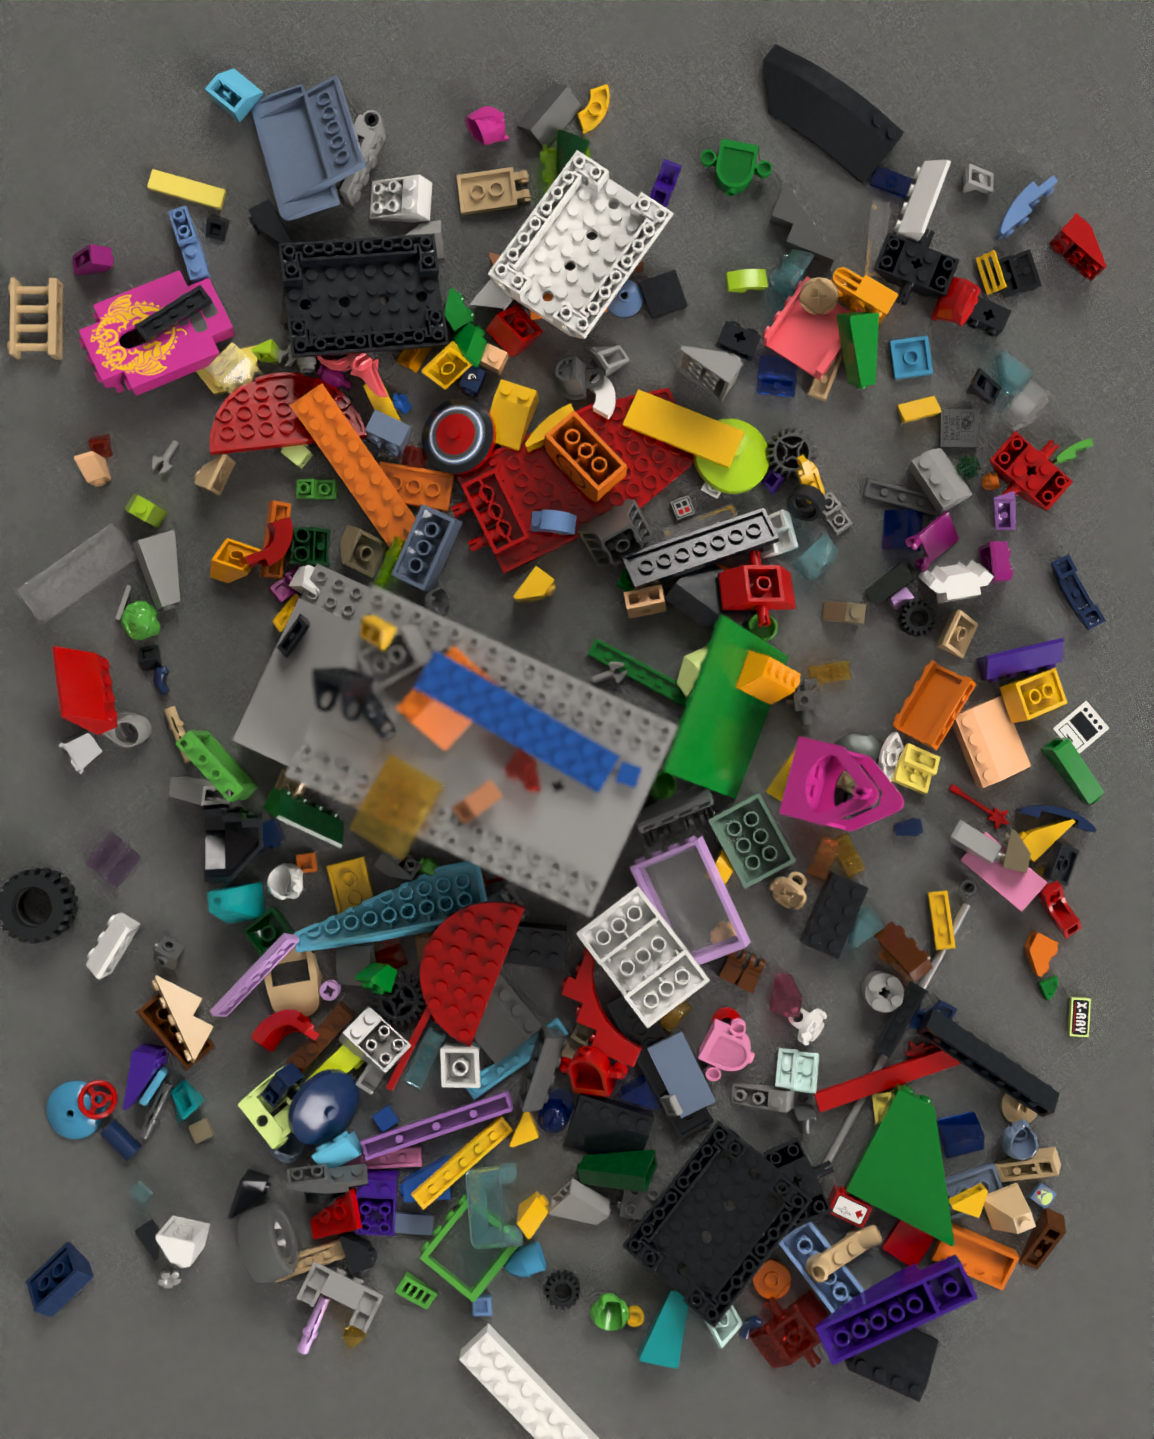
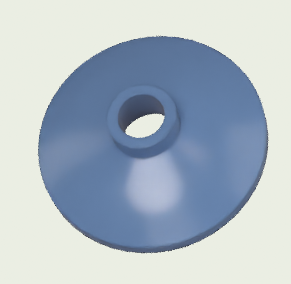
[607,280,643,318]

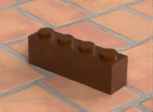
[286,1001,356,1073]

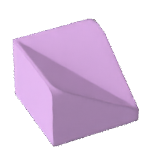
[887,587,914,610]

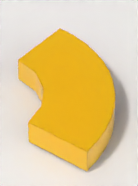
[577,84,610,134]

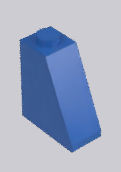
[400,1155,452,1202]

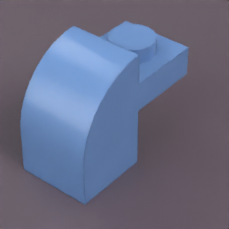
[530,510,577,535]

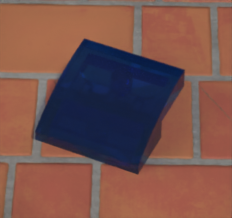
[756,355,797,398]

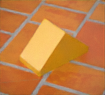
[509,1111,539,1147]
[948,1183,988,1218]

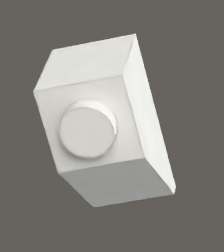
[289,565,320,595]

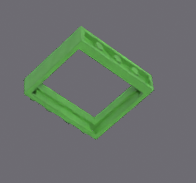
[175,730,259,802]
[419,1191,523,1303]

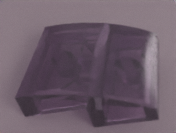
[86,832,141,887]

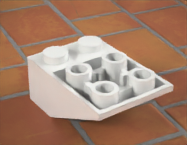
[370,174,432,223]

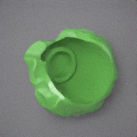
[121,601,160,640]
[590,1293,630,1331]

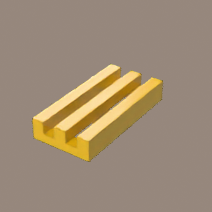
[975,250,1007,295]

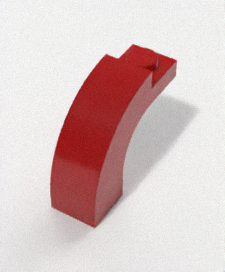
[250,1009,319,1053]

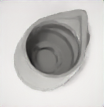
[103,712,152,748]

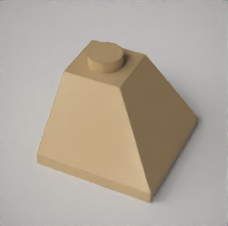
[194,453,236,497]
[984,1183,1036,1234]

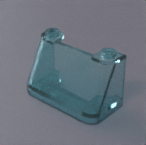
[466,1162,523,1249]

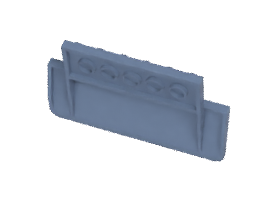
[252,75,367,220]

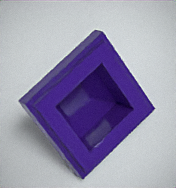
[761,467,785,494]

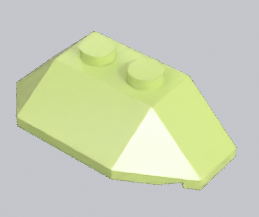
[677,646,707,698]

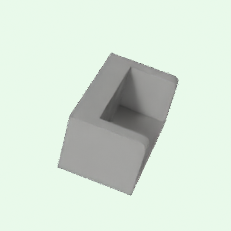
[355,1064,384,1095]

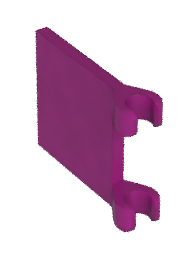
[905,511,959,572]

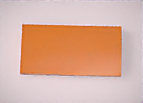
[379,461,455,512]

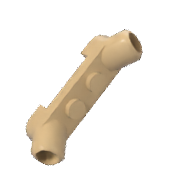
[806,1225,882,1282]

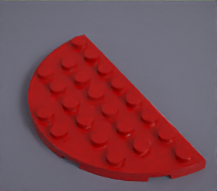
[210,372,367,455]
[420,901,526,1047]

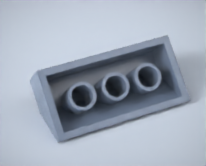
[391,504,463,592]

